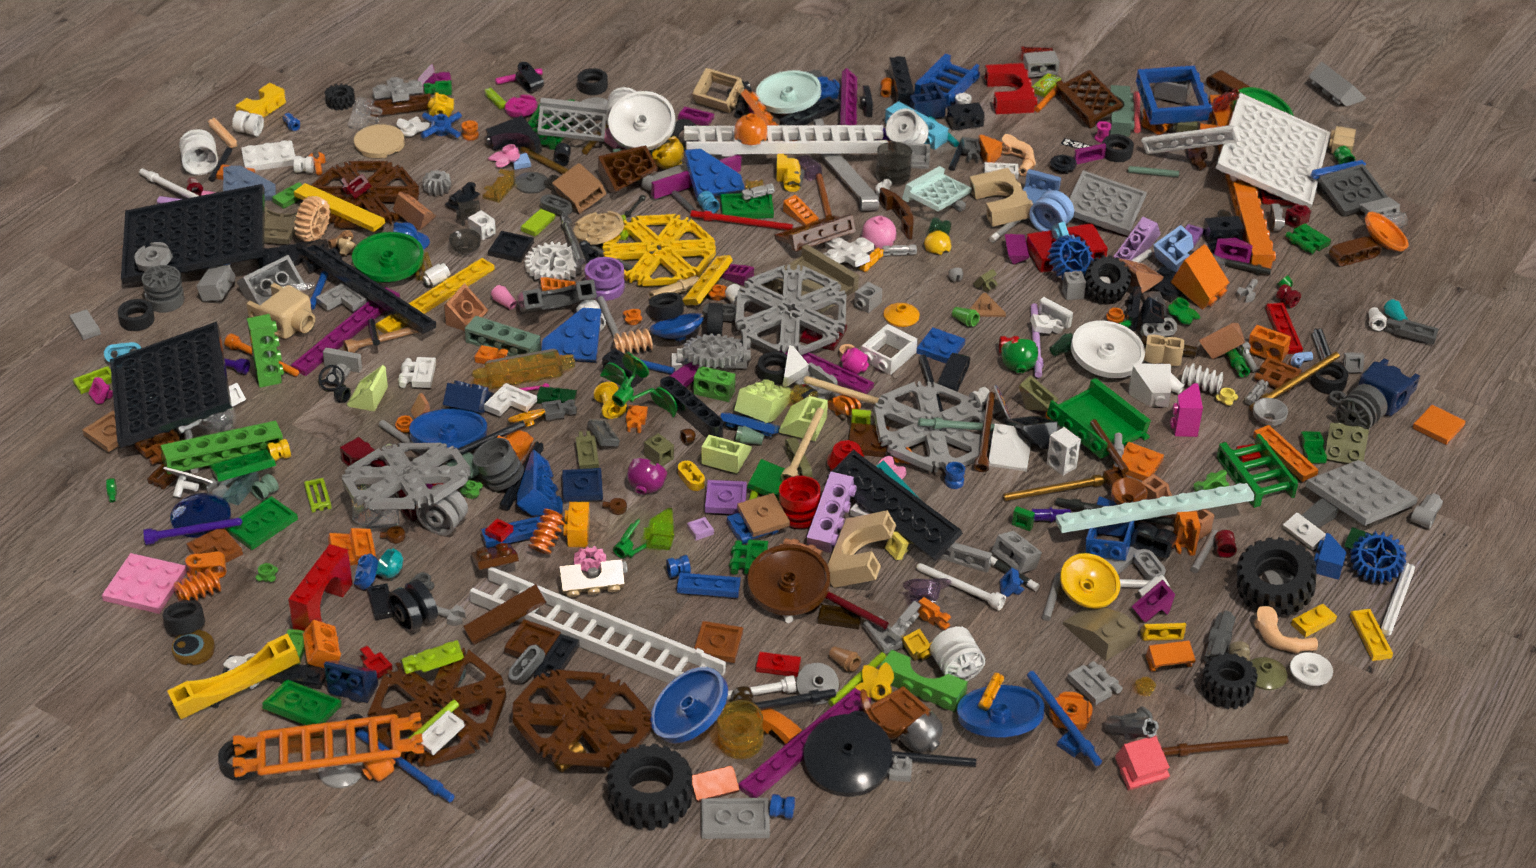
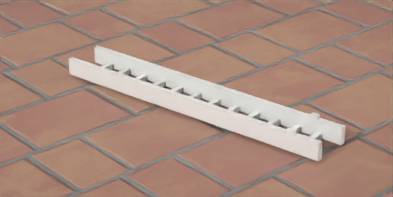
[470,567,726,683]

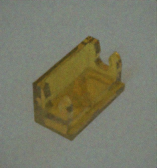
[483,169,515,203]

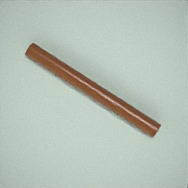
[816,173,832,217]

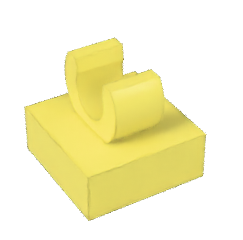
[885,531,911,560]

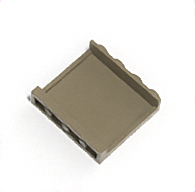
[763,244,859,313]

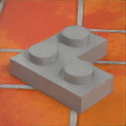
[316,283,367,311]

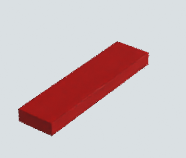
[1265,303,1303,354]

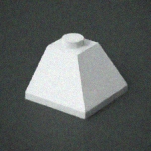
[1129,363,1171,407]
[989,424,1031,472]

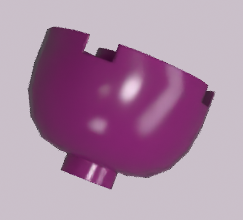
[627,458,667,495]

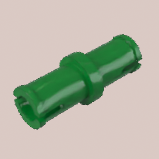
[1225,348,1250,377]

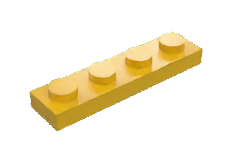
[683,255,733,306]

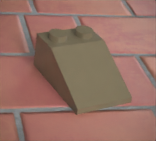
[1063,607,1139,661]

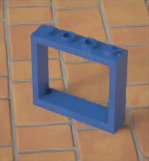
[1136,66,1212,125]

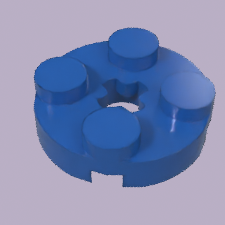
[816,77,840,101]

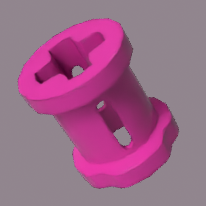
[1095,121,1111,143]

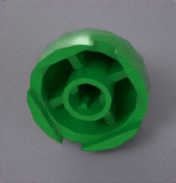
[1001,339,1038,373]

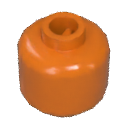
[362,749,396,782]

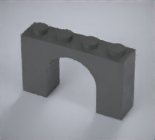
[517,279,597,314]

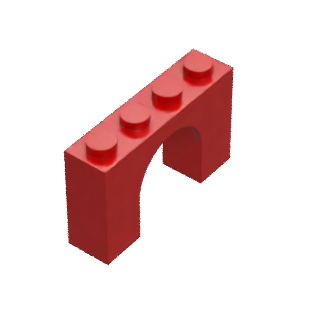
[984,63,1037,115]
[1026,223,1108,273]
[288,544,353,631]

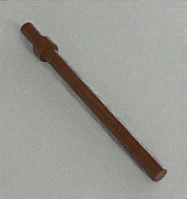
[1161,735,1289,757]

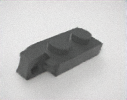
[1385,318,1439,345]

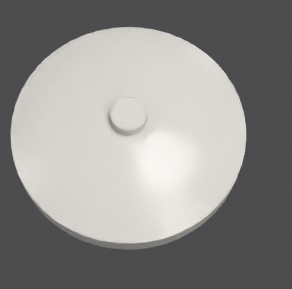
[608,91,676,150]
[1071,321,1145,378]

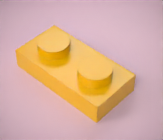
[1291,603,1337,637]

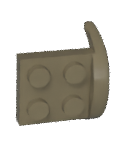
[264,207,298,245]

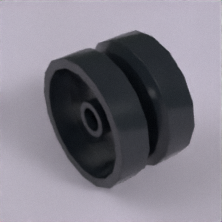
[388,579,438,633]

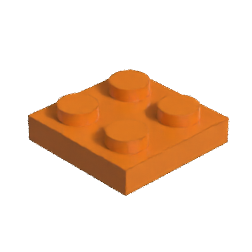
[1113,442,1164,481]

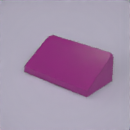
[1005,234,1030,264]

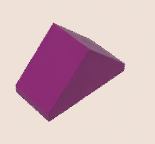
[1214,238,1253,263]

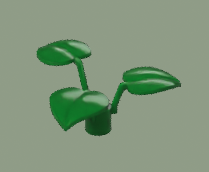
[600,352,677,418]

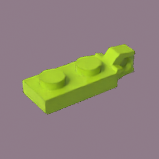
[401,640,464,674]

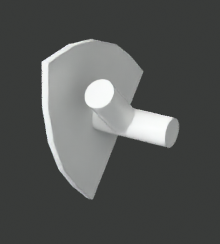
[163,467,213,498]

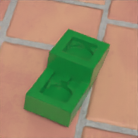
[1301,431,1327,463]

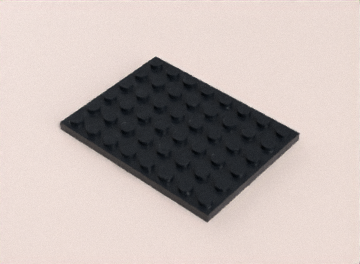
[121,184,265,284]
[110,321,232,448]

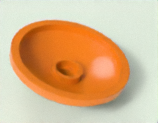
[1365,212,1409,251]

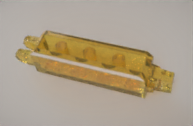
[472,349,575,389]

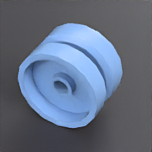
[1029,190,1074,232]

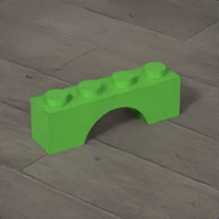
[880,650,968,712]

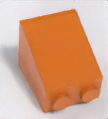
[1171,244,1230,310]

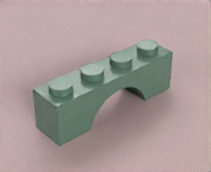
[1109,85,1135,137]

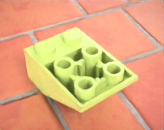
[734,380,796,423]

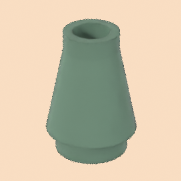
[735,426,764,445]

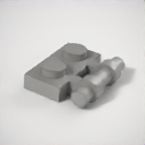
[1067,661,1123,705]

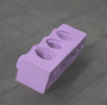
[807,472,856,553]

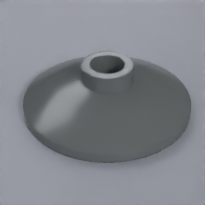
[515,172,549,194]

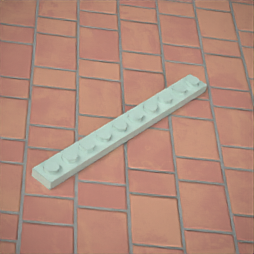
[1056,483,1254,533]

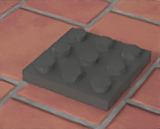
[1318,164,1388,216]

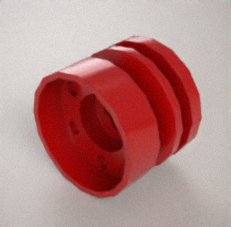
[779,476,821,528]

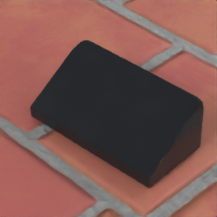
[1141,297,1165,323]

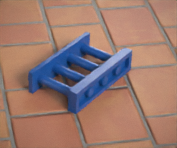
[914,53,980,109]

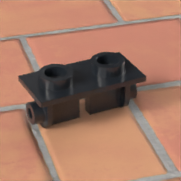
[445,182,480,211]

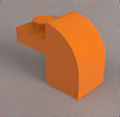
[497,430,534,461]

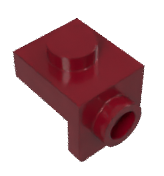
[341,173,372,199]

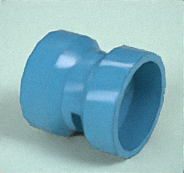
[697,191,720,213]

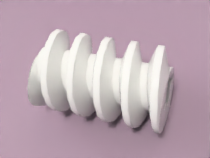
[1181,363,1223,394]

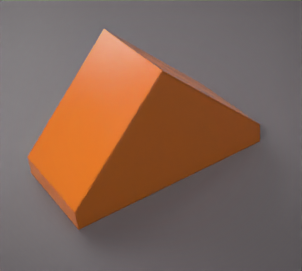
[979,135,1003,164]

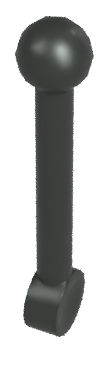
[624,195,646,218]

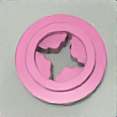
[574,546,606,572]

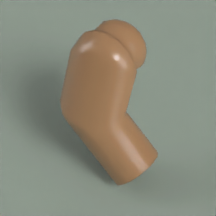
[328,230,354,248]

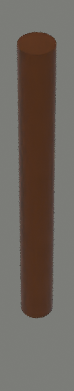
[1090,419,1129,474]

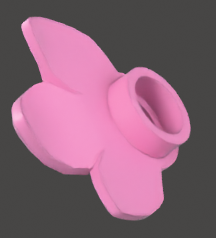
[488,144,520,168]

